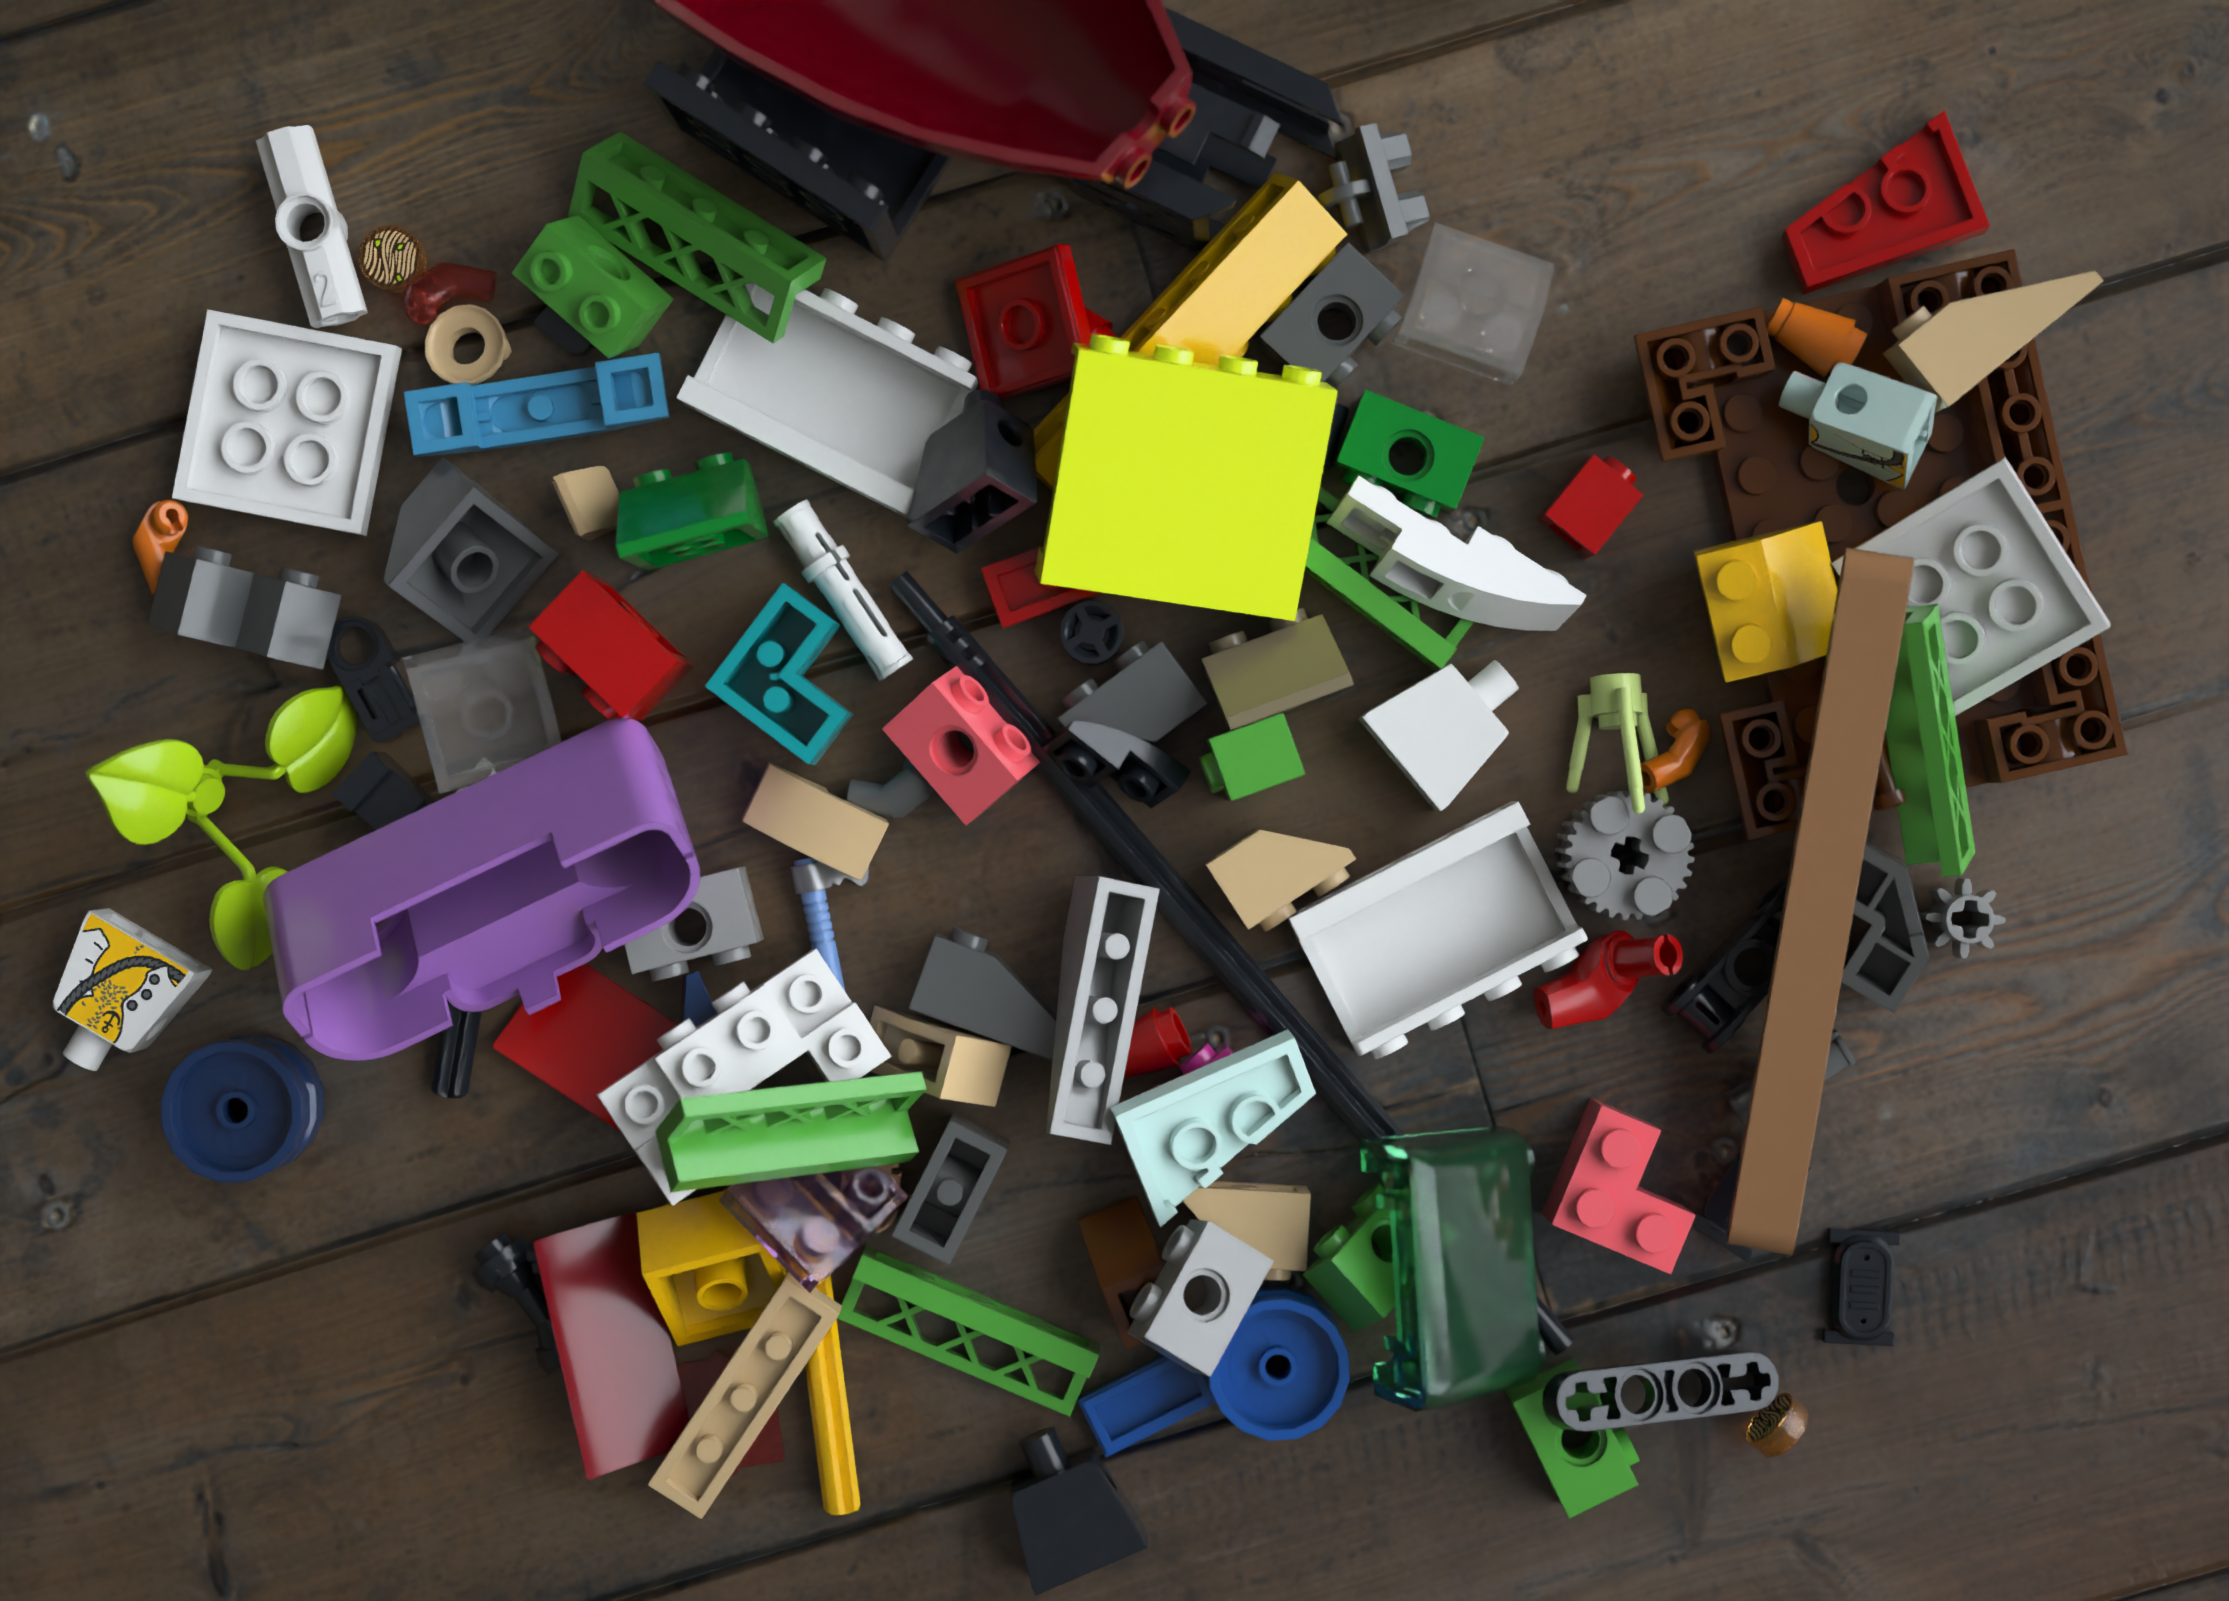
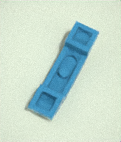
[404,353,670,457]

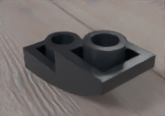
[1041,720,1191,809]

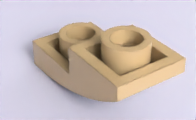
[742,762,889,881]

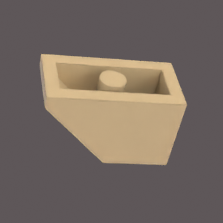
[870,1005,1012,1107]
[1183,1181,1311,1280]

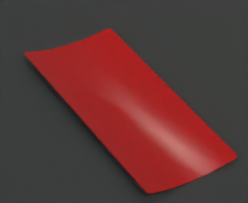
[493,963,756,1133]

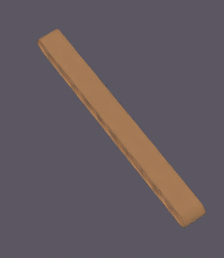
[1727,548,1914,1255]

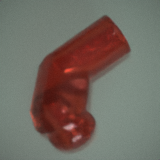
[402,262,497,324]

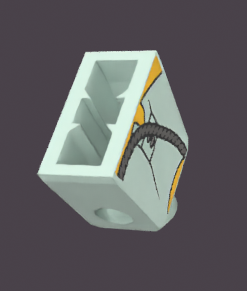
[1779,363,1937,490]

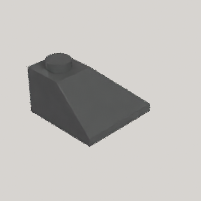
[383,457,559,650]

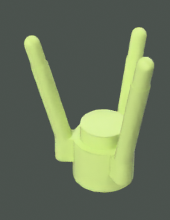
[1566,673,1669,814]

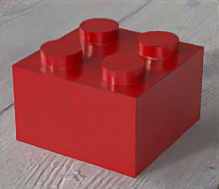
[528,570,694,721]

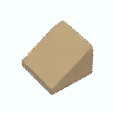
[552,466,619,541]

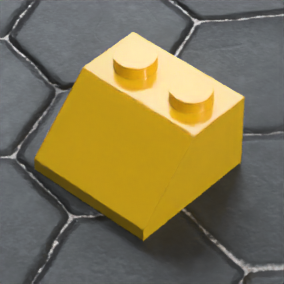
[1693,520,1837,682]
[636,1181,790,1347]

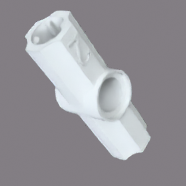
[256,125,368,328]

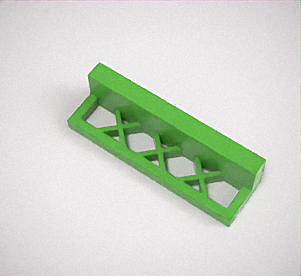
[568,131,827,344]
[1304,486,1474,671]
[1885,603,1975,877]
[655,1072,927,1192]
[837,1245,1100,1417]

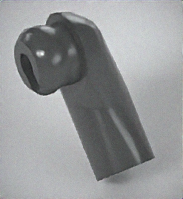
[847,759,934,818]

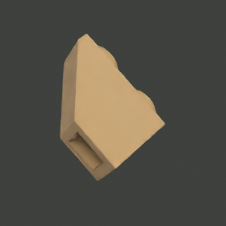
[1204,829,1356,932]

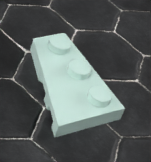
[1110,1030,1316,1227]

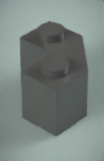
[147,545,342,670]
[1841,839,1929,1014]

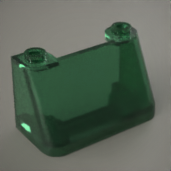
[1360,1126,1546,1412]

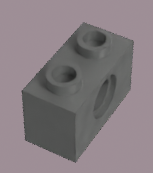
[1257,242,1405,389]
[892,1112,1010,1265]

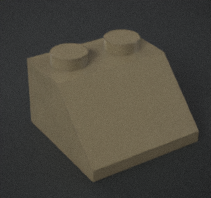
[1200,608,1354,732]

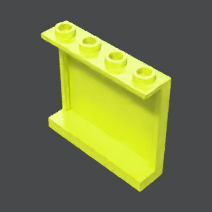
[1035,334,1338,621]

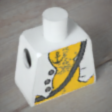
[53,908,213,1071]

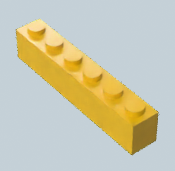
[1033,172,1347,491]

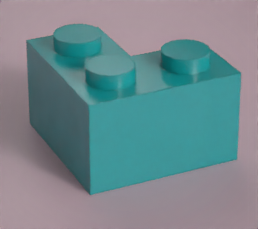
[705,583,854,765]

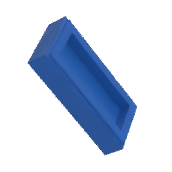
[1077,1354,1216,1457]

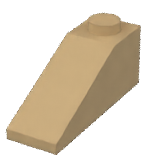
[1883,271,2103,413]

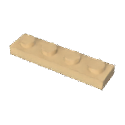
[648,1272,843,1519]

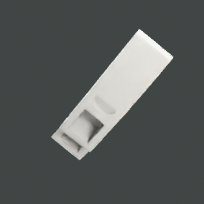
[1326,476,1586,631]

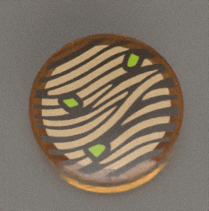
[358,225,427,293]
[1746,1393,1808,1457]

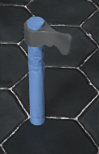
[790,857,869,993]

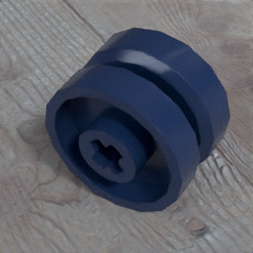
[161,1034,325,1182]

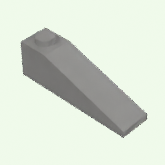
[1046,876,1160,1145]

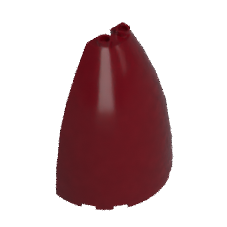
[649,0,1196,188]

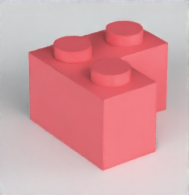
[1542,1098,1696,1274]

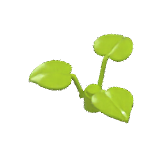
[86,683,357,970]

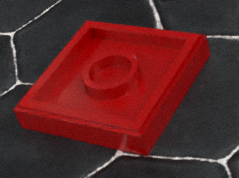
[955,244,1091,401]

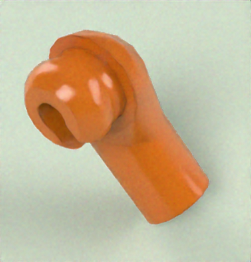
[132,499,188,596]
[1640,708,1711,793]

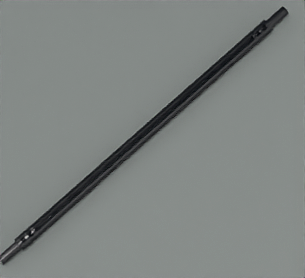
[888,571,1574,1355]

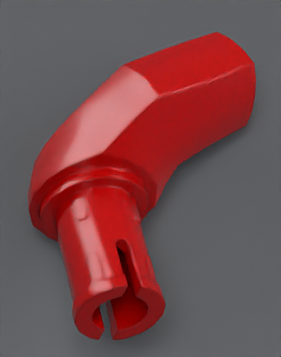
[1534,930,1683,1029]

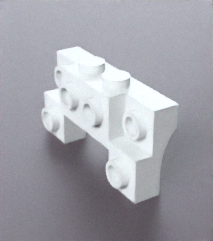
[596,949,891,1205]

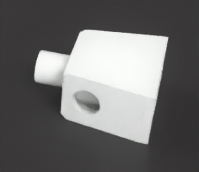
[1358,660,1519,811]

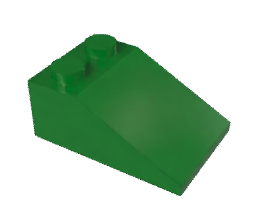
[616,452,771,571]

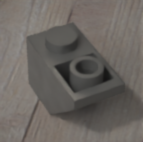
[1058,640,1207,742]

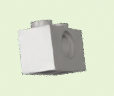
[624,866,764,982]
[1127,1219,1274,1377]

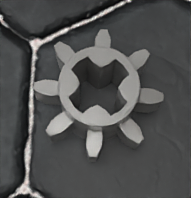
[1919,878,2006,958]

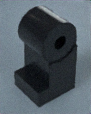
[332,752,436,830]

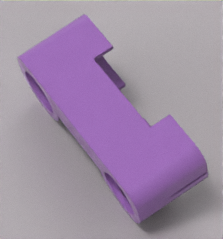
[263,718,700,1061]

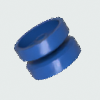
[1208,1285,1350,1441]

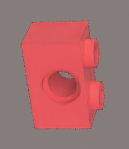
[882,666,1040,826]

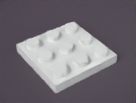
[172,309,402,536]
[1832,457,2111,716]

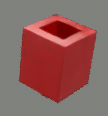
[1537,454,1644,559]

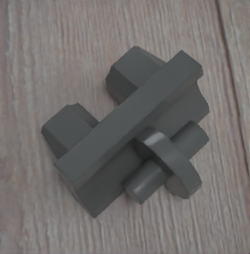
[1317,123,1430,254]

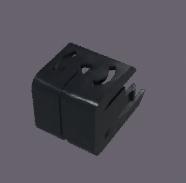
[1065,7,1343,251]

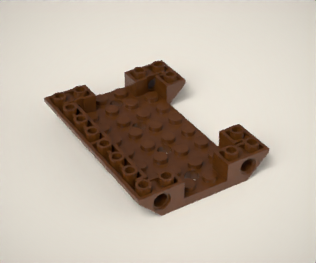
[1633,249,2128,840]

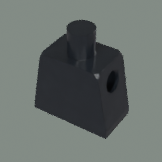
[907,390,1037,554]
[1010,1427,1148,1595]

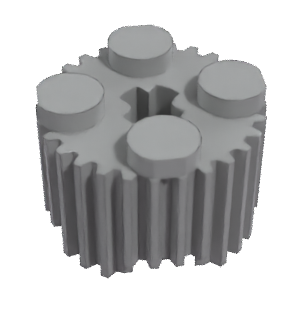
[1554,791,1694,920]

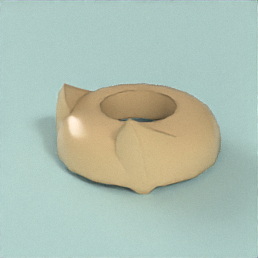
[425,304,512,386]

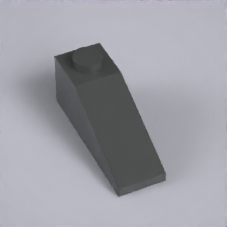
[909,927,1056,1060]

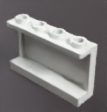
[676,282,979,519]
[1287,801,1588,1060]

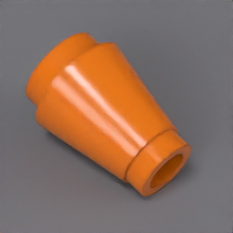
[1766,298,1867,378]

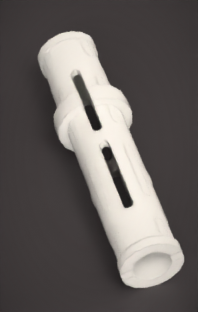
[773,499,913,682]

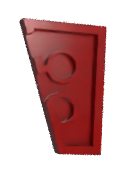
[1781,110,1990,295]

